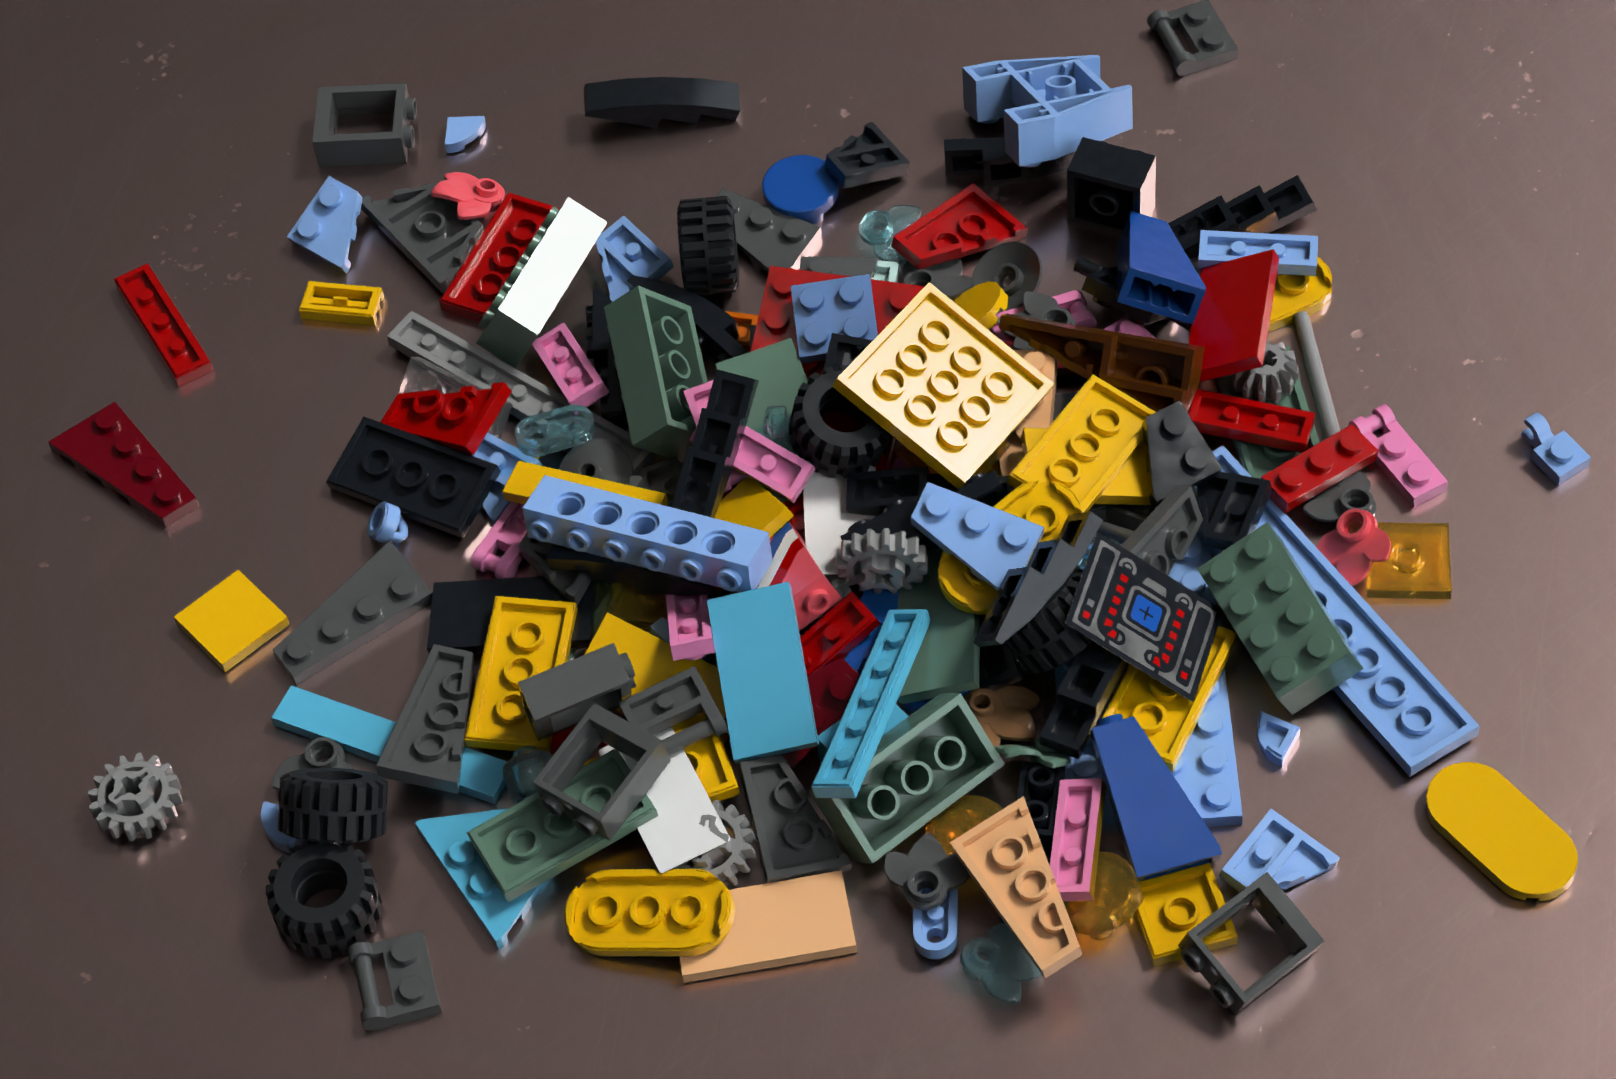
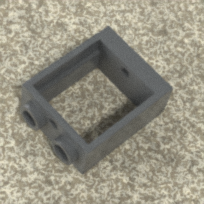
[312,83,417,167]
[518,643,636,741]
[532,703,671,841]
[1178,872,1325,1015]

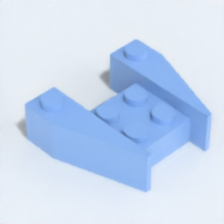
[962,55,1133,167]

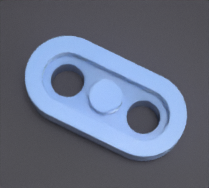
[913,888,958,959]

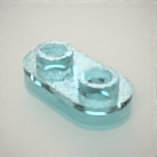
[515,405,595,457]

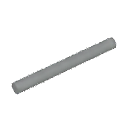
[1293,311,1340,439]

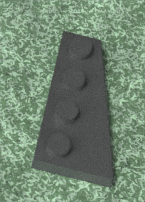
[273,541,433,686]

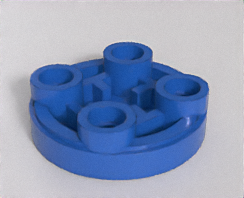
[762,155,838,224]

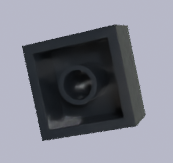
[1067,137,1156,235]

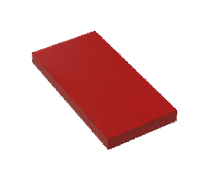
[439,192,561,322]
[1188,249,1279,382]

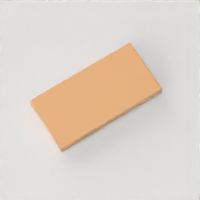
[679,870,857,983]

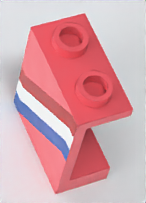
[735,521,843,631]

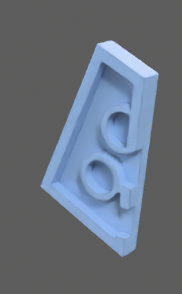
[911,482,1044,591]

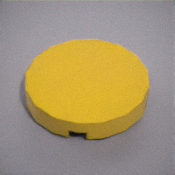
[953,281,1008,330]

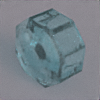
[763,405,789,446]

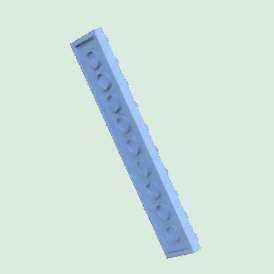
[1192,446,1480,776]

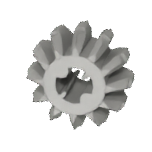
[1231,337,1299,404]

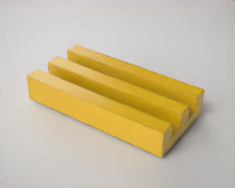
[299,281,384,326]

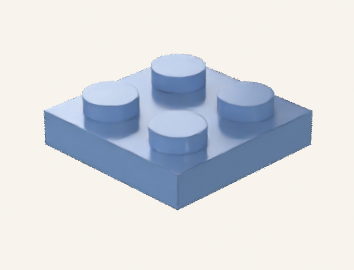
[791,274,878,364]

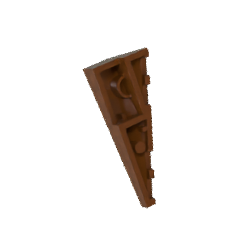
[999,314,1205,412]

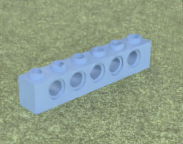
[522,475,773,593]

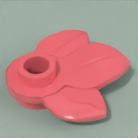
[431,172,505,220]
[1317,508,1391,586]

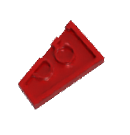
[381,382,512,456]

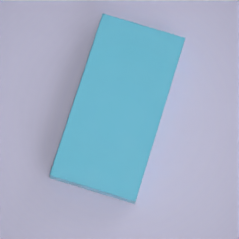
[707,582,819,764]

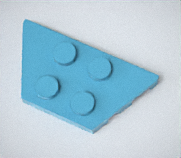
[415,808,553,950]

